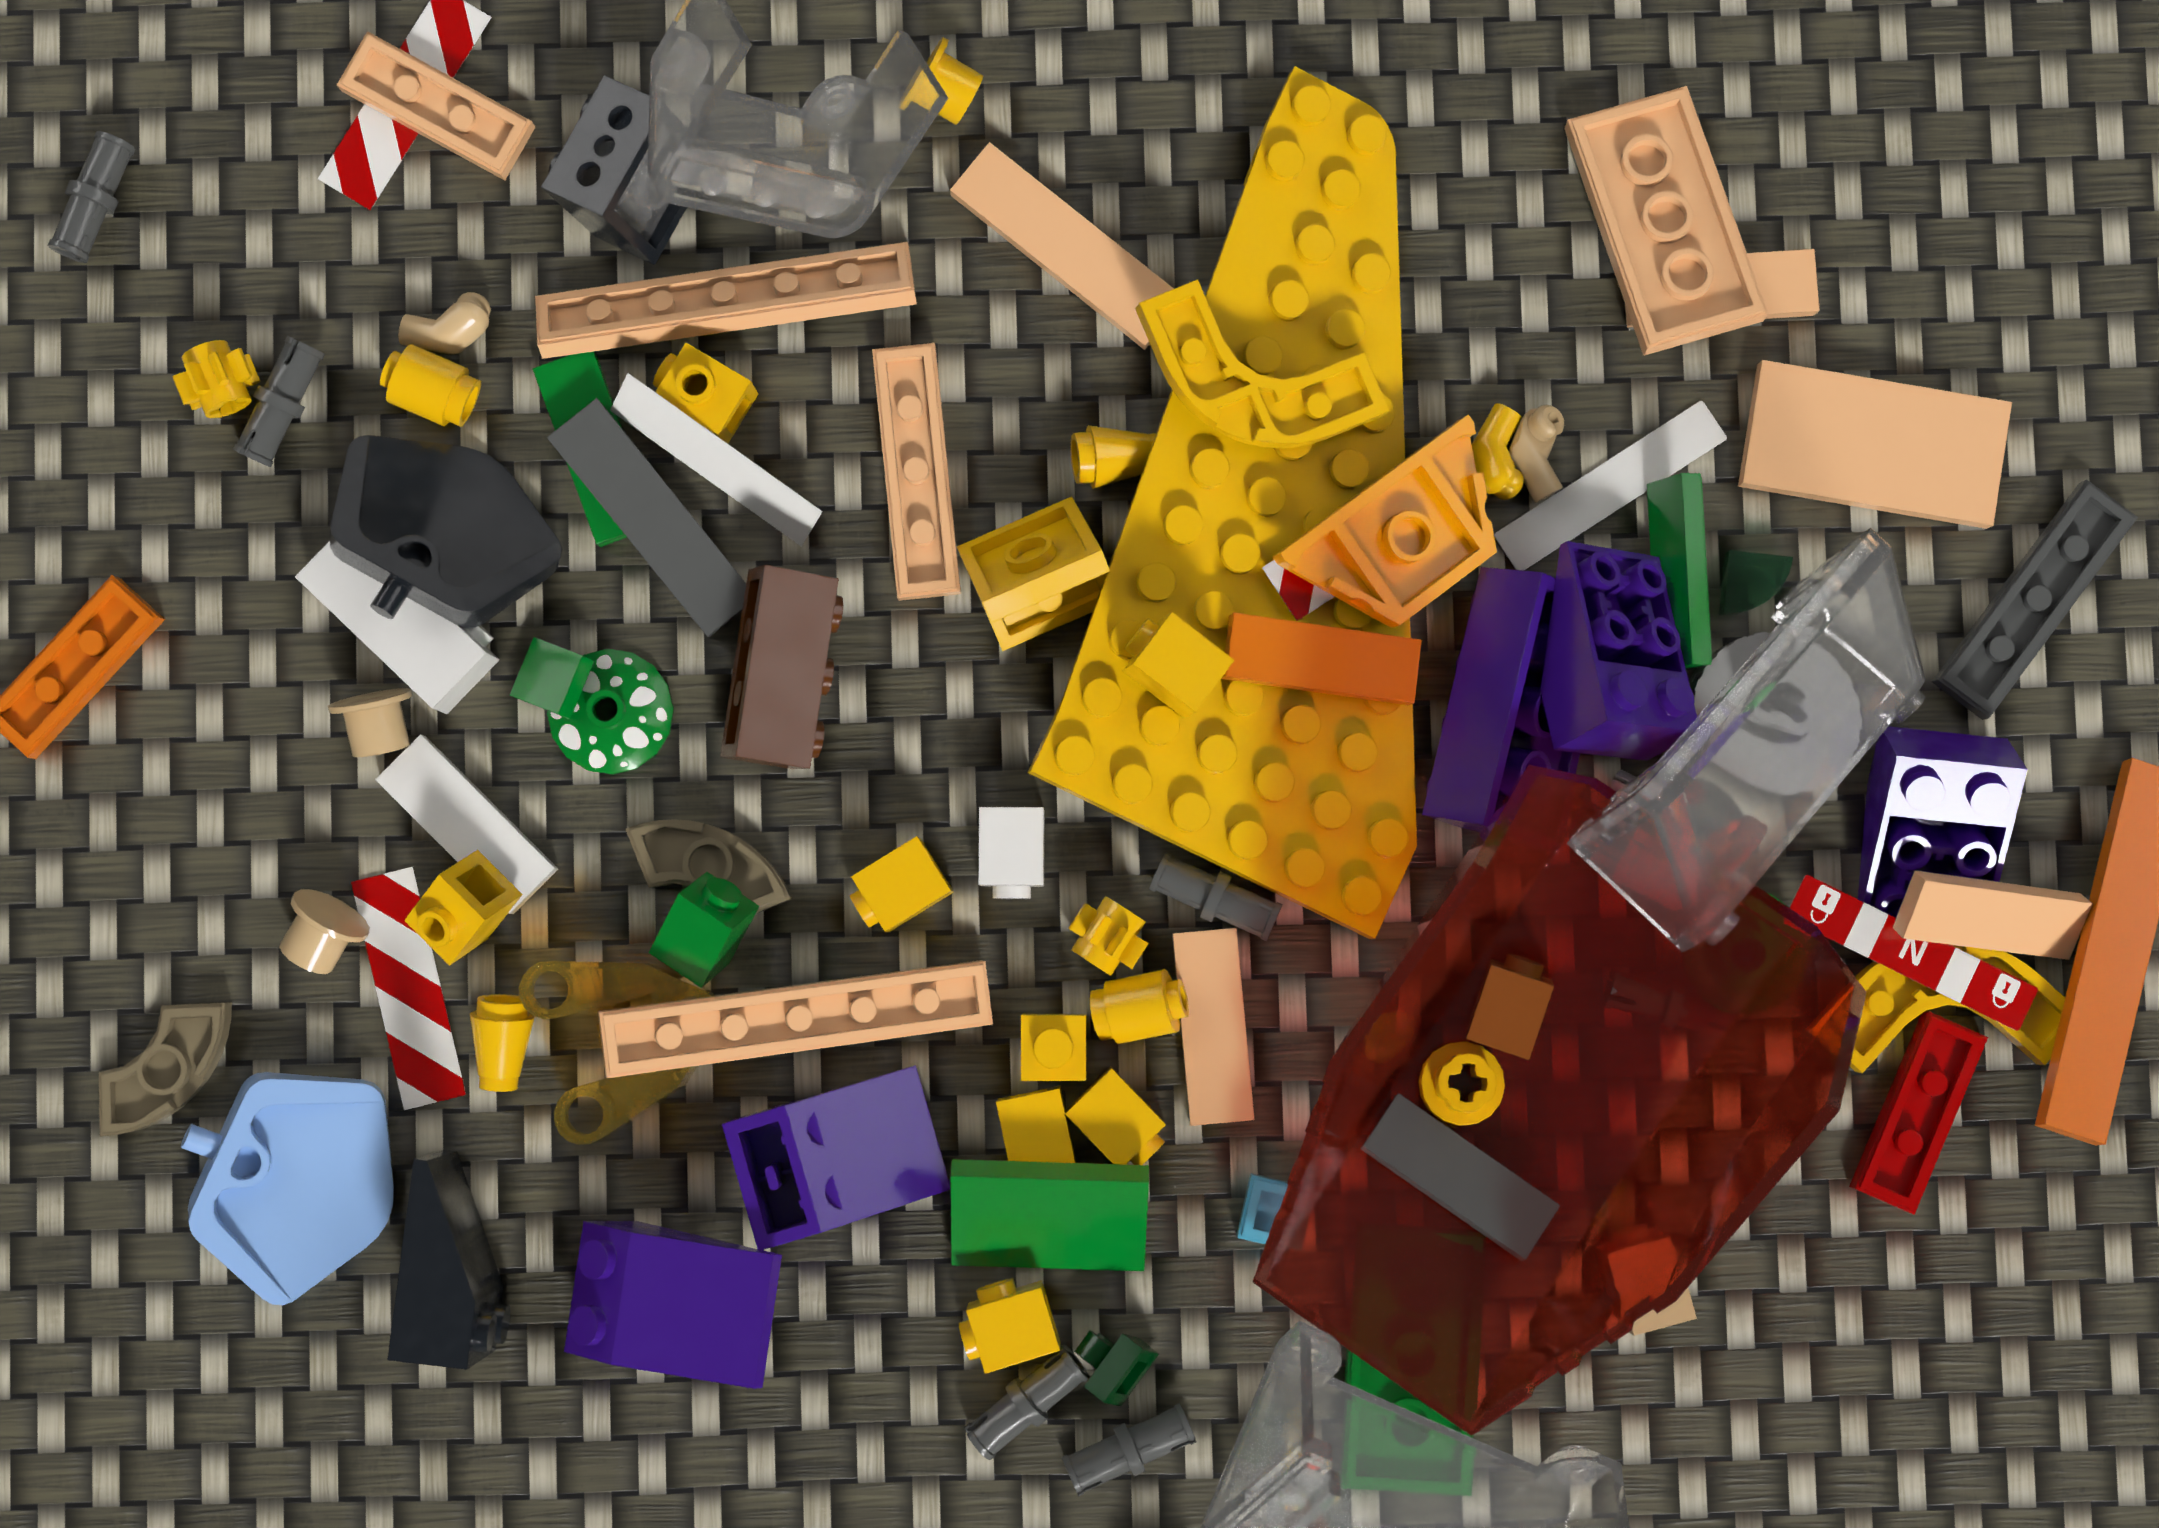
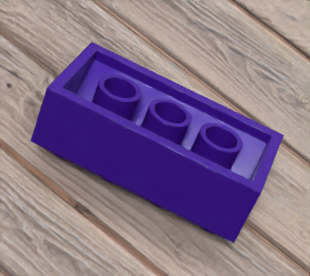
[1422,567,1580,851]

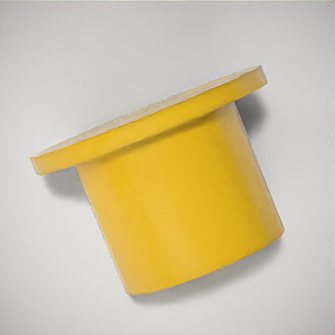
[903,37,983,125]

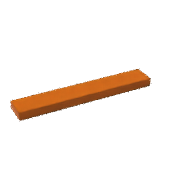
[2034,758,2159,1146]

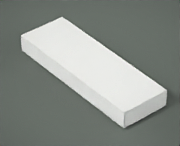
[375,734,558,914]

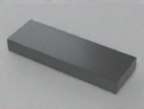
[1360,1093,1560,1261]

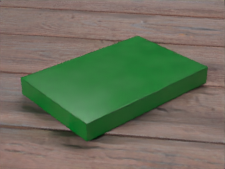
[951,1159,1149,1271]

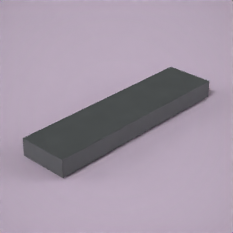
[547,398,746,637]
[1932,480,2138,720]

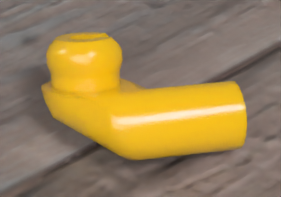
[1472,403,1524,500]

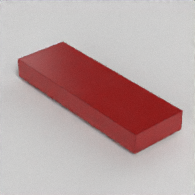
[1849,1011,1988,1215]

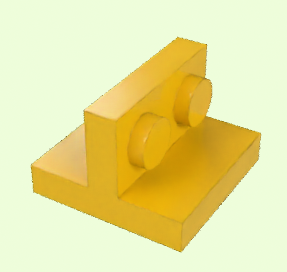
[957,496,1110,651]

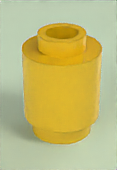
[380,344,481,427]
[1090,969,1189,1044]

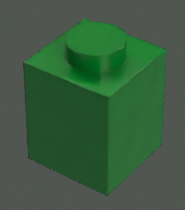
[648,871,759,988]

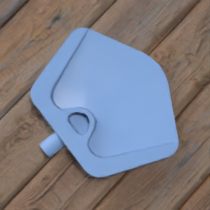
[181,1072,394,1305]

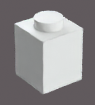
[978,807,1045,899]

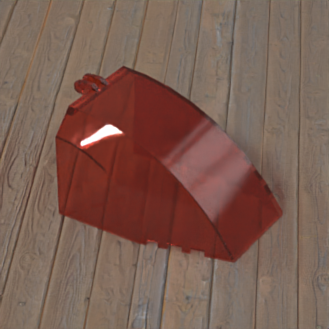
[1252,765,1867,1436]

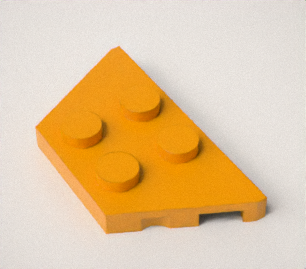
[1273,414,1497,628]

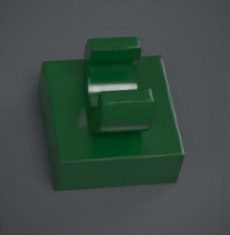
[1074,1330,1159,1406]

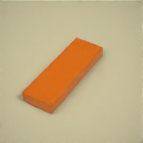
[0,575,165,759]
[1222,612,1422,705]

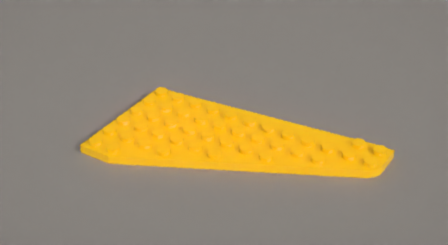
[1027,66,1417,939]

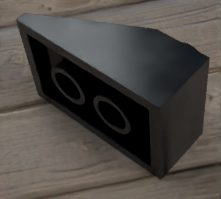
[387,1150,510,1370]

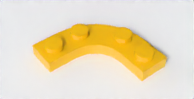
[1135,280,1390,448]
[1808,945,2065,1073]

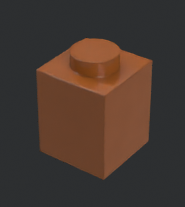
[1466,953,1554,1060]

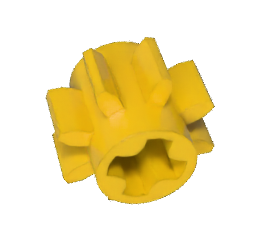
[172,340,260,418]
[1068,896,1149,976]

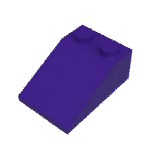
[564,1221,782,1389]

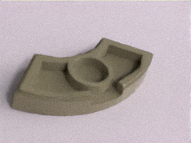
[626,819,793,914]
[99,1003,232,1137]

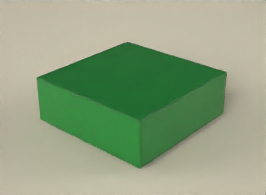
[510,637,594,719]

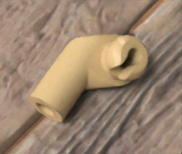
[398,292,491,354]
[1509,405,1564,503]

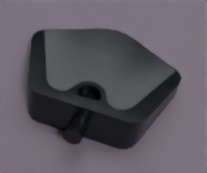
[330,435,562,628]

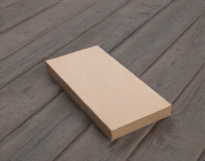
[1564,86,1769,356]
[1738,360,2012,529]

